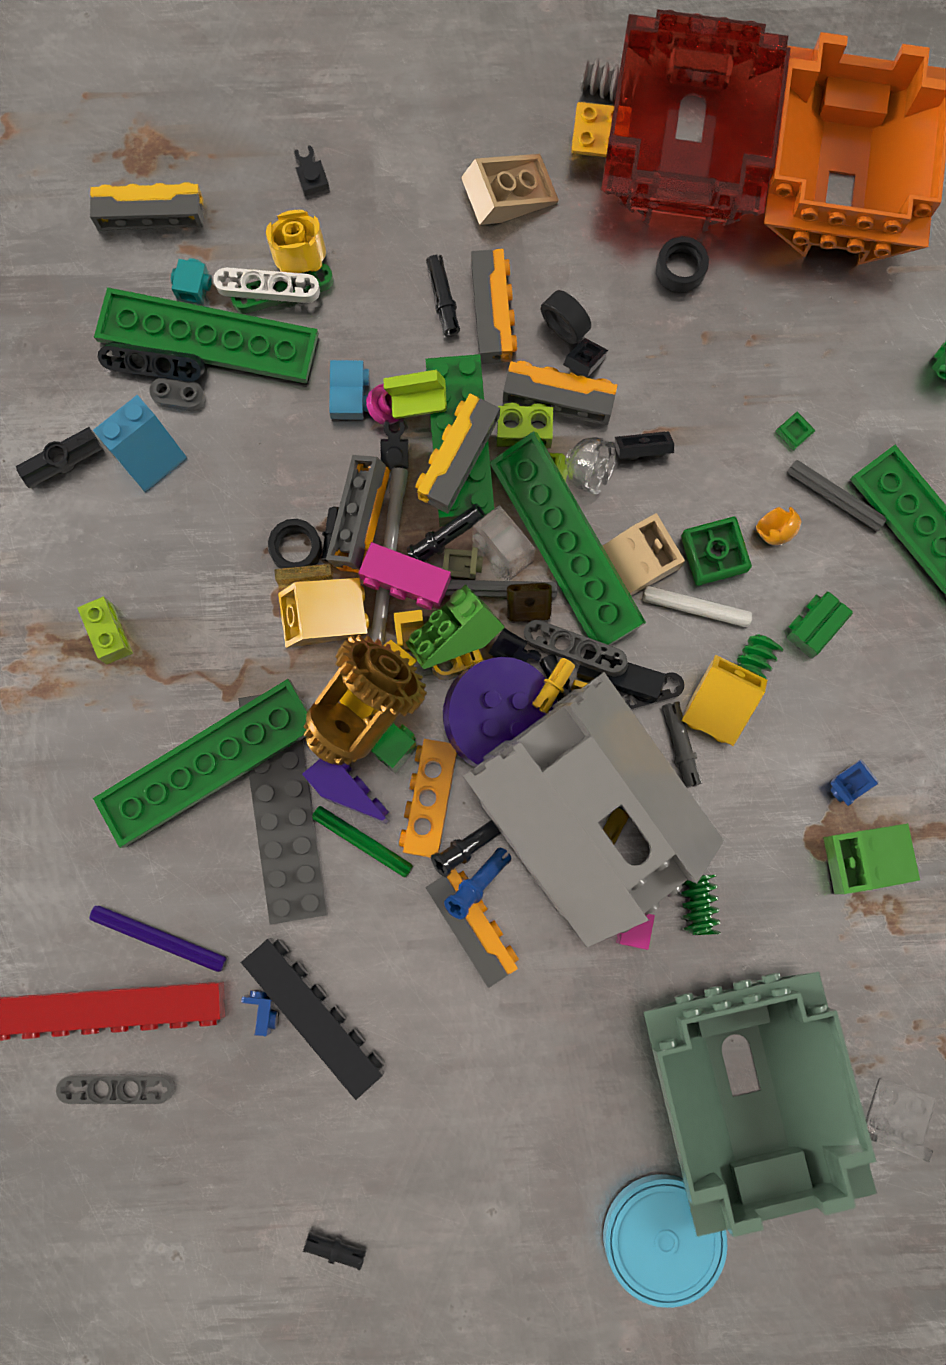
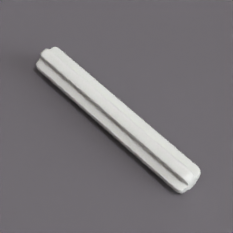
[643,586,752,627]

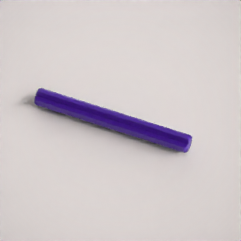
[89,906,226,972]

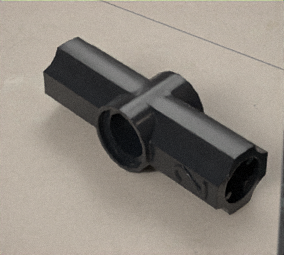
[16,427,102,489]

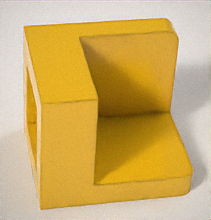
[394,610,424,651]

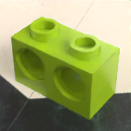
[497,403,553,448]
[77,596,133,664]

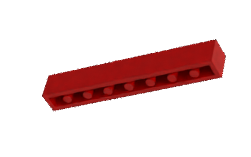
[0,981,225,1041]

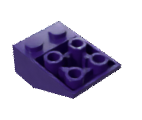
[302,758,389,824]

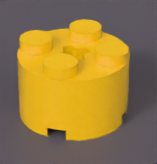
[266,210,326,273]

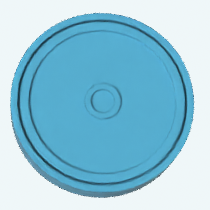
[603,1174,727,1308]

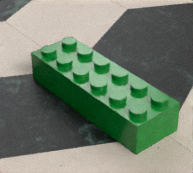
[425,354,495,527]

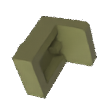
[443,547,483,580]

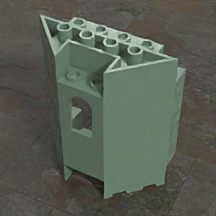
[644,972,877,1237]

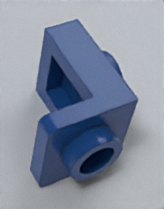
[831,759,879,806]
[241,990,278,1036]

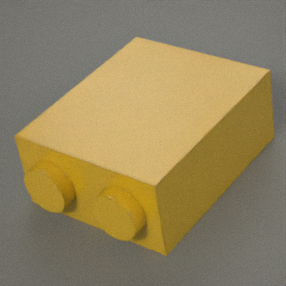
[682,654,768,746]

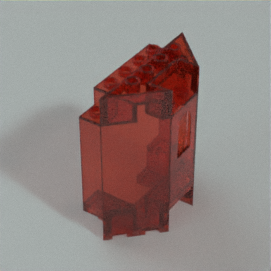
[601,9,791,233]

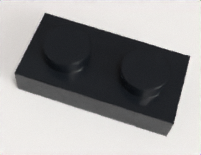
[563,338,608,378]
[615,431,674,460]

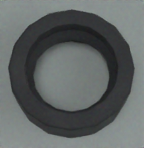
[656,236,709,293]
[540,290,592,344]
[268,518,322,574]

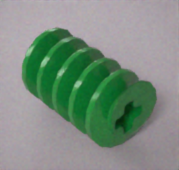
[737,634,784,679]
[681,875,721,935]

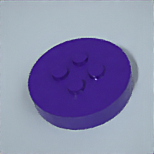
[443,657,557,767]

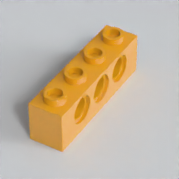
[399,739,457,858]

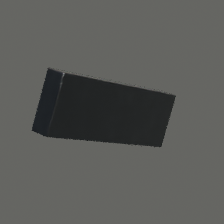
[577,649,667,703]

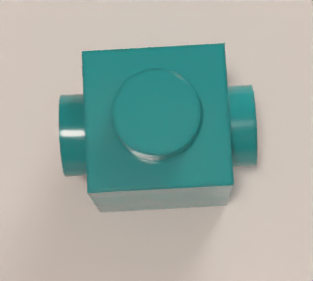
[171,258,212,305]

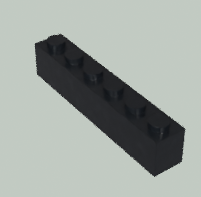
[240,938,385,1100]

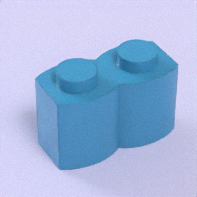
[329,360,369,420]

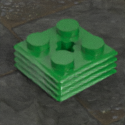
[681,516,752,586]

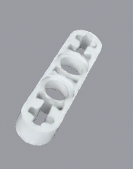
[213,267,320,303]

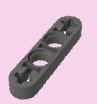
[524,620,628,677]
[56,1074,175,1104]

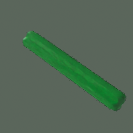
[312,806,413,877]

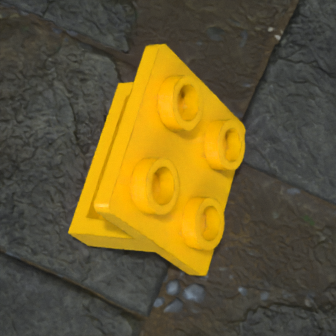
[571,102,630,159]

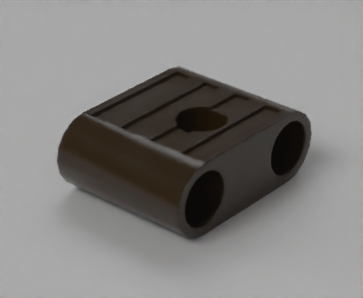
[507,583,552,621]

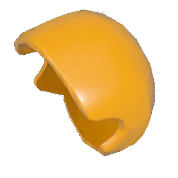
[755,507,802,546]

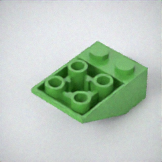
[405,584,505,669]
[823,823,920,894]

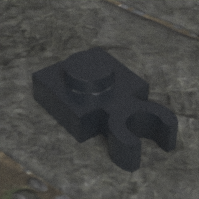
[294,145,330,196]
[380,420,409,469]
[488,628,542,663]

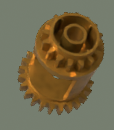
[304,635,427,765]

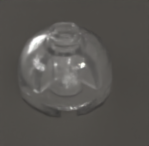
[565,437,616,495]

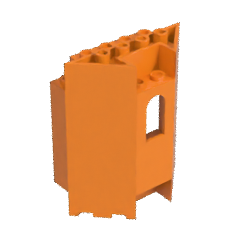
[764,32,946,265]

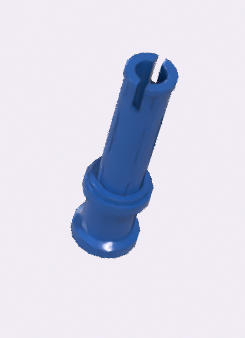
[444,848,512,919]

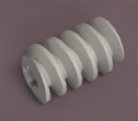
[580,58,639,105]

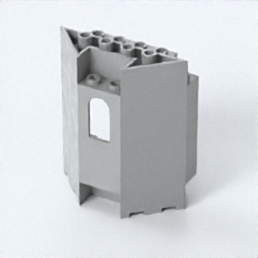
[463,672,724,947]

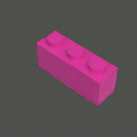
[359,542,451,610]

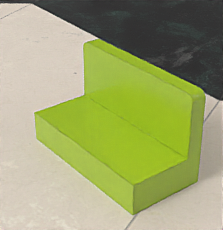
[383,370,447,419]

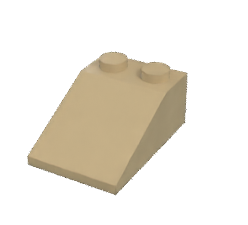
[461,154,559,225]

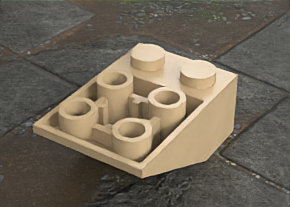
[603,513,685,596]

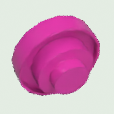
[366,384,401,425]

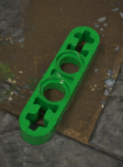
[231,263,334,314]

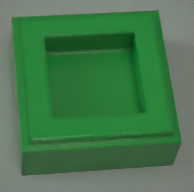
[775,411,816,451]

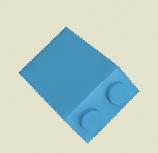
[93,395,187,492]

